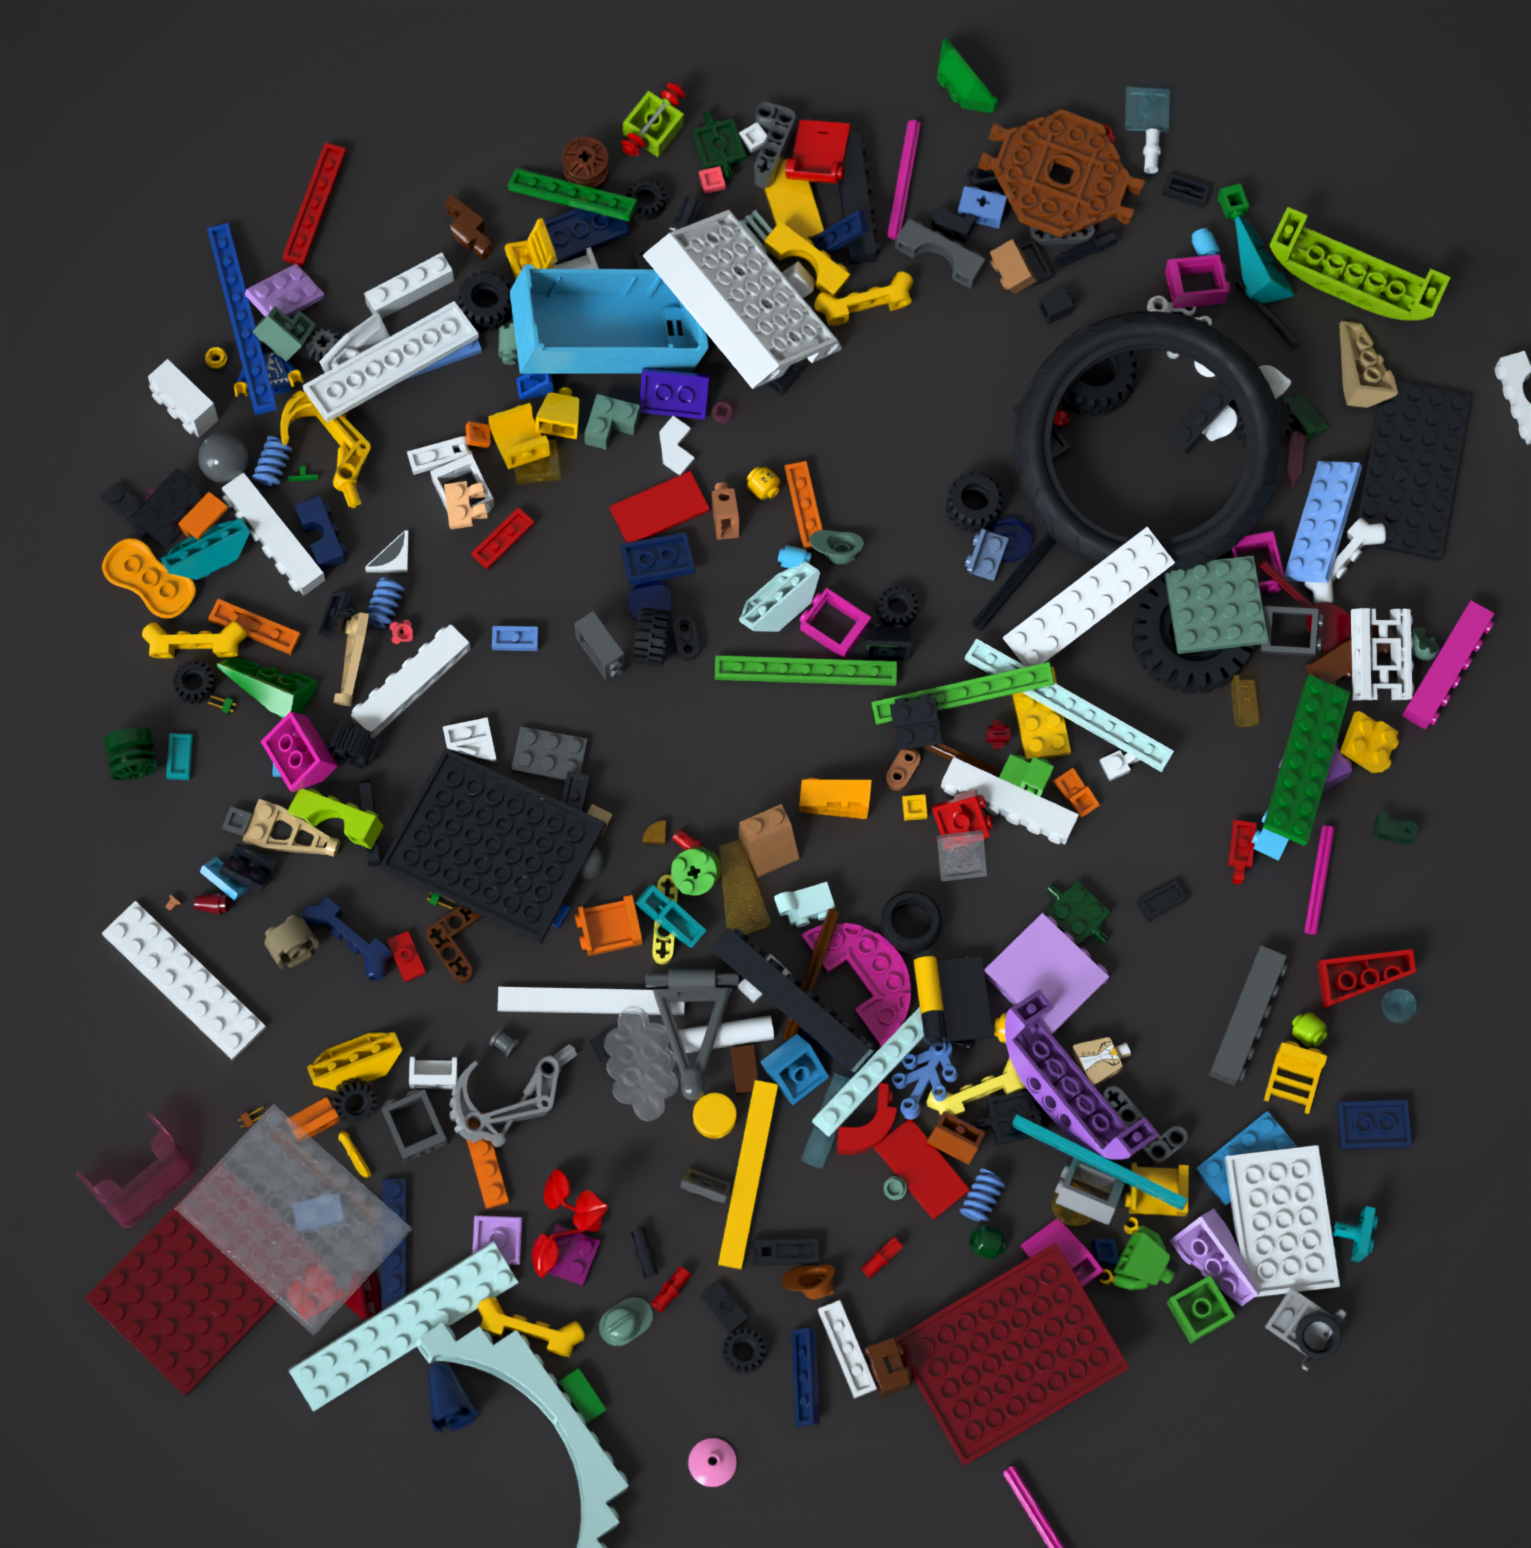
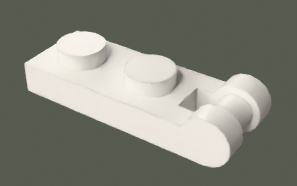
[407,436,474,475]

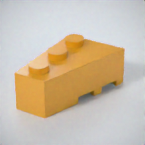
[799,778,871,819]

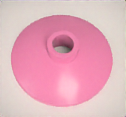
[689,1438,737,1487]

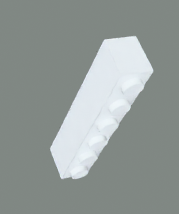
[222,473,325,596]
[351,624,471,738]
[941,757,1079,844]

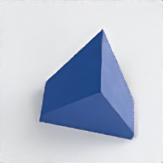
[516,374,553,400]

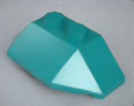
[161,518,250,580]

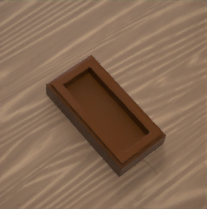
[730,1045,758,1095]

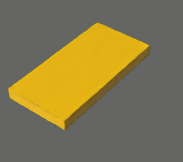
[764,157,824,239]

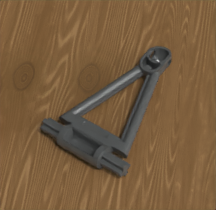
[645,968,739,1100]

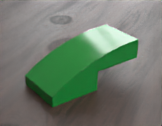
[558,1367,606,1424]

